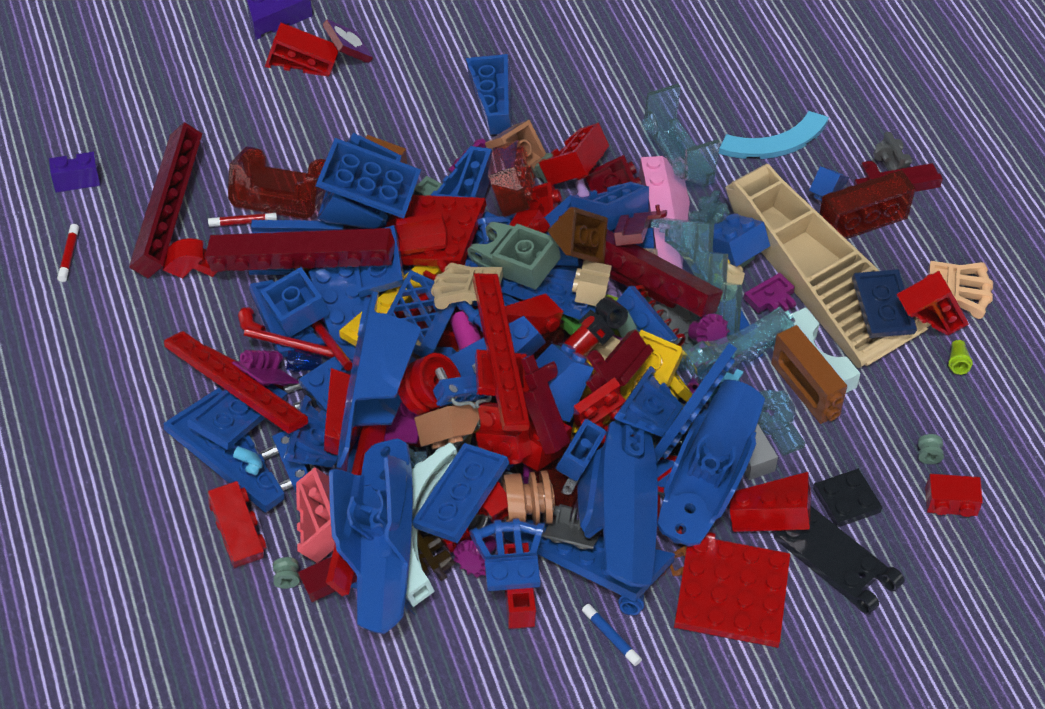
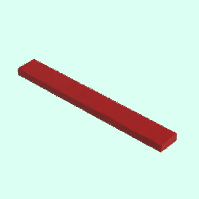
[472,273,530,431]
[164,331,308,434]
[326,425,387,596]

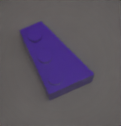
[246,0,312,40]

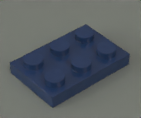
[852,269,917,338]

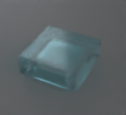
[771,425,806,456]

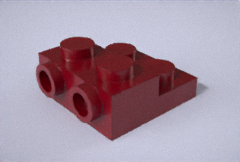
[586,155,643,194]

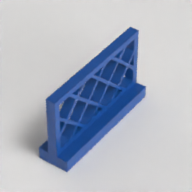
[249,220,344,275]
[387,270,457,358]

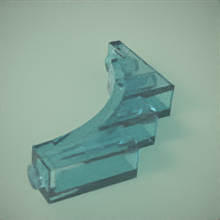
[651,218,743,346]
[682,306,796,385]

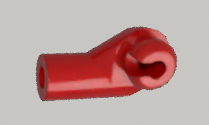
[238,307,265,331]

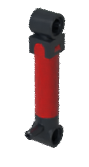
[561,297,628,356]

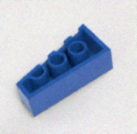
[466,54,512,135]
[448,316,546,403]

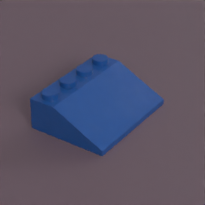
[316,138,421,219]

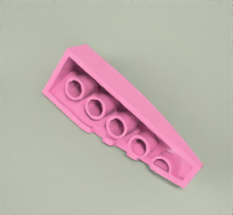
[639,156,690,269]

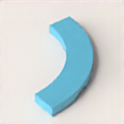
[718,111,829,159]

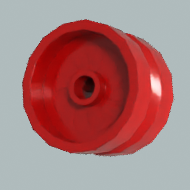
[398,353,461,415]

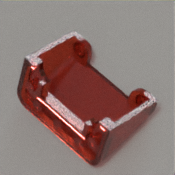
[228,146,326,219]

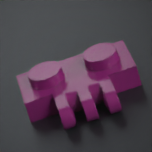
[743,273,796,317]

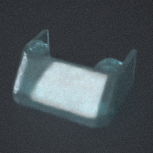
[642,83,720,187]

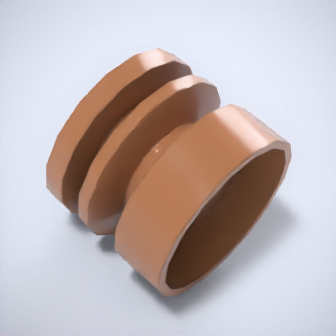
[502,470,555,525]

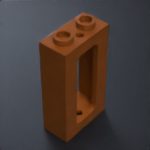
[771,325,847,424]

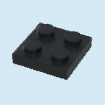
[813,468,882,527]

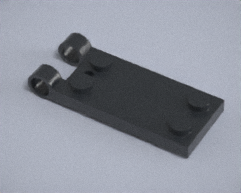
[774,506,905,615]

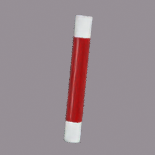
[208,213,277,227]
[57,224,79,282]

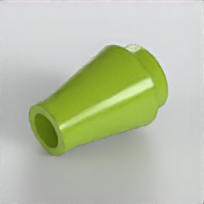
[948,340,973,375]

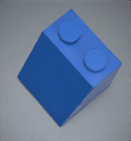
[526,343,594,422]

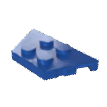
[614,366,683,437]
[283,395,338,468]

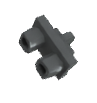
[873,132,912,171]

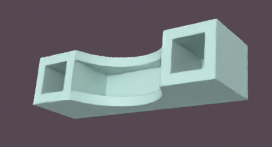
[780,308,861,393]

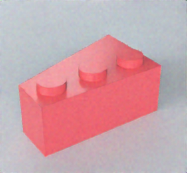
[296,467,335,563]

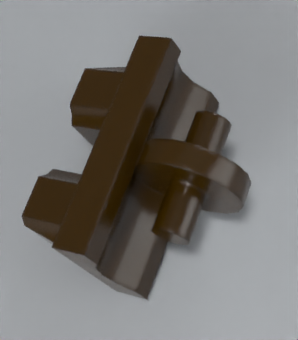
[418,532,455,581]

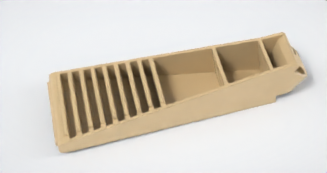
[725,164,931,368]

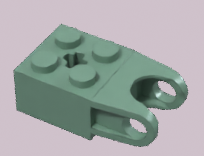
[467,222,561,290]

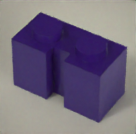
[49,151,100,193]

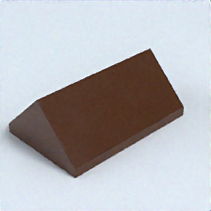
[547,207,608,264]

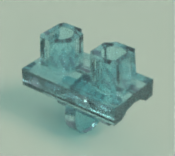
[690,190,730,233]

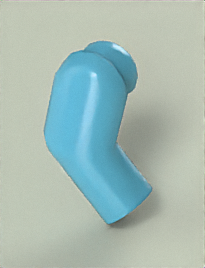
[233,446,263,476]

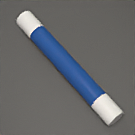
[582,604,642,666]

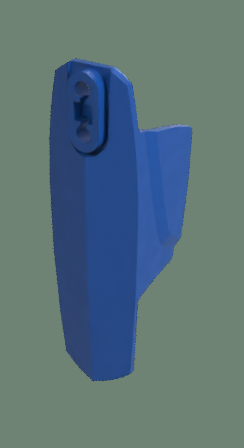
[336,291,421,471]
[657,380,765,547]
[577,420,658,587]
[329,438,413,634]

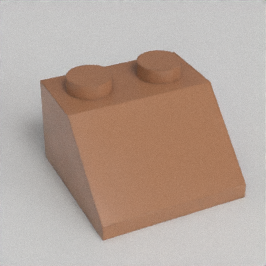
[485,120,546,178]
[414,403,481,450]

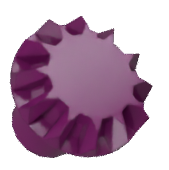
[688,314,730,352]
[453,535,496,578]

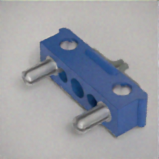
[433,363,496,409]
[261,431,314,492]

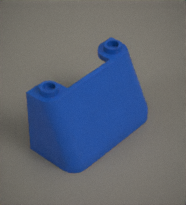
[317,133,401,229]

